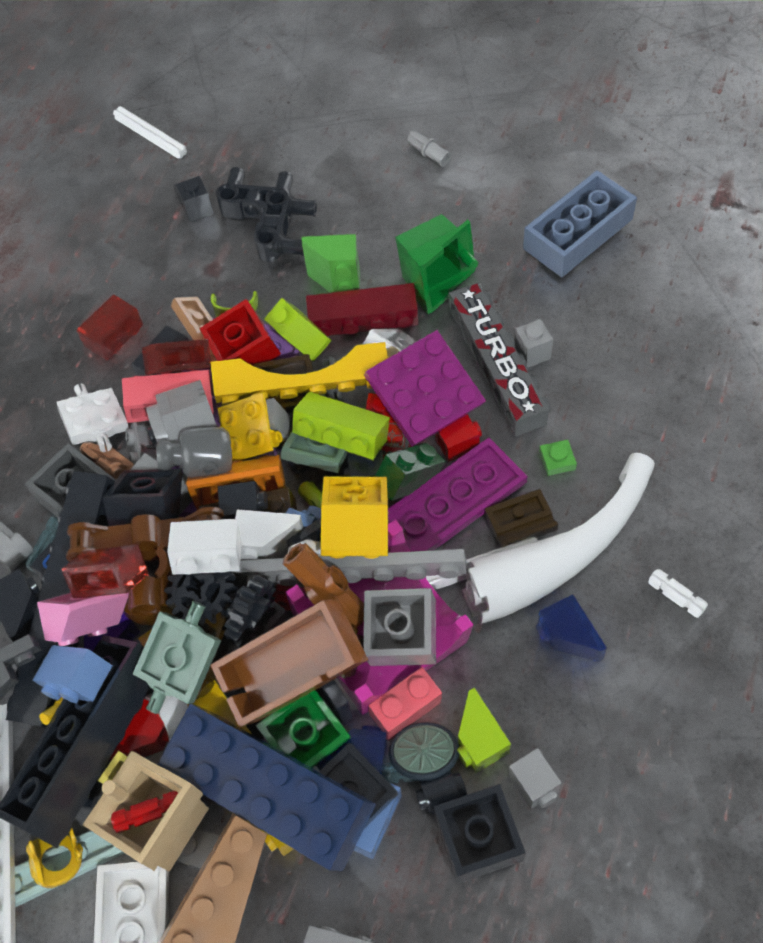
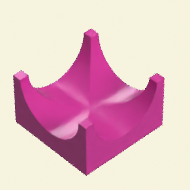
[286,519,473,716]

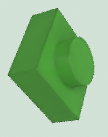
[539,440,577,476]

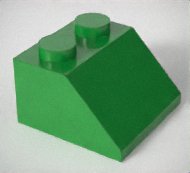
[256,690,351,768]

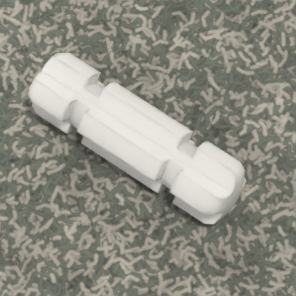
[648,569,708,618]

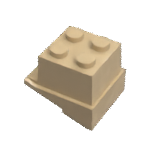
[83,751,209,872]

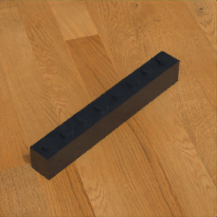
[5,471,115,728]

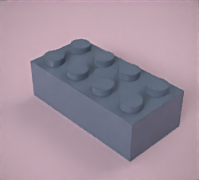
[523,170,637,278]

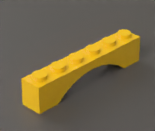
[210,342,388,405]

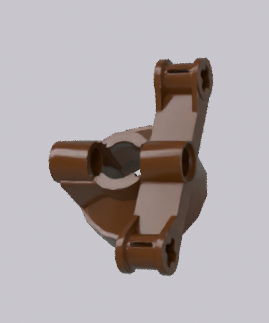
[66,507,224,625]

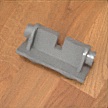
[125,422,157,464]

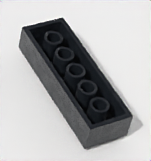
[0,635,151,848]

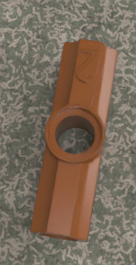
[283,543,364,628]

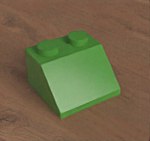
[302,234,360,293]

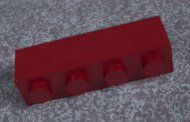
[306,283,418,337]

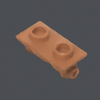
[80,442,135,480]

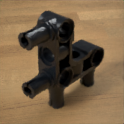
[216,167,317,262]

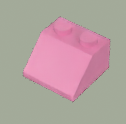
[37,585,129,646]

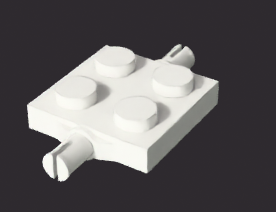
[56,383,128,452]

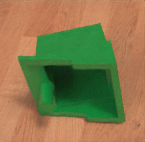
[395,214,478,314]

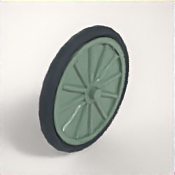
[389,722,459,781]

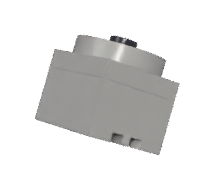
[146,380,217,469]

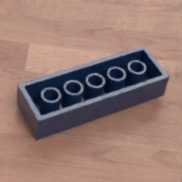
[157,704,376,871]

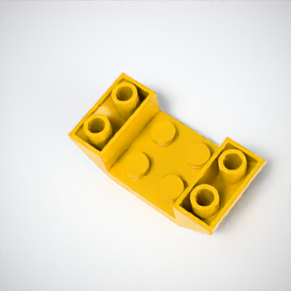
[321,477,388,559]

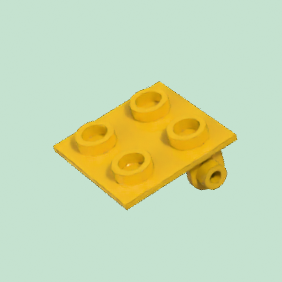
[218,392,283,461]

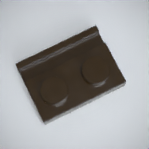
[484,489,559,548]

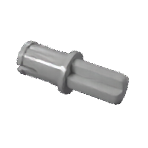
[407,131,452,167]

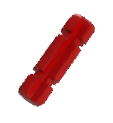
[111,791,178,833]

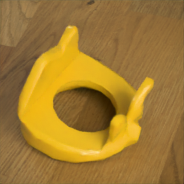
[26,828,83,889]

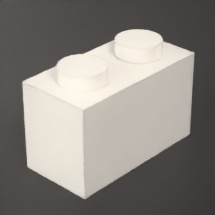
[167,519,241,575]

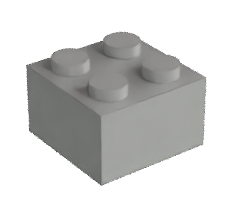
[363,588,436,666]

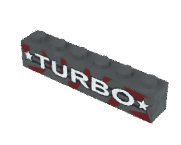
[449,283,551,437]

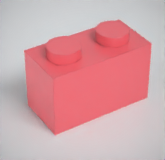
[368,667,442,741]

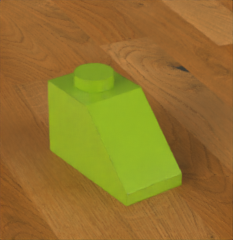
[264,298,332,362]
[457,687,511,773]

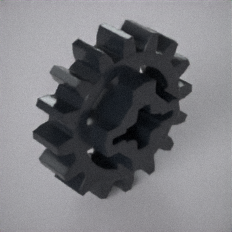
[164,572,238,627]
[224,576,276,647]

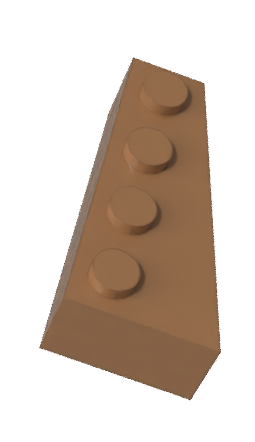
[158,813,267,943]

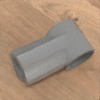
[0,521,35,572]

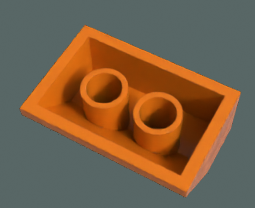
[186,455,286,510]

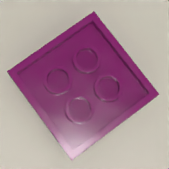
[364,330,486,446]

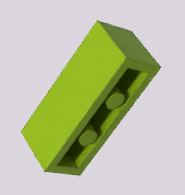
[292,392,390,460]

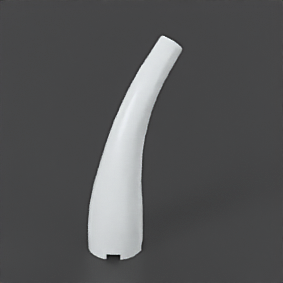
[459,453,655,624]

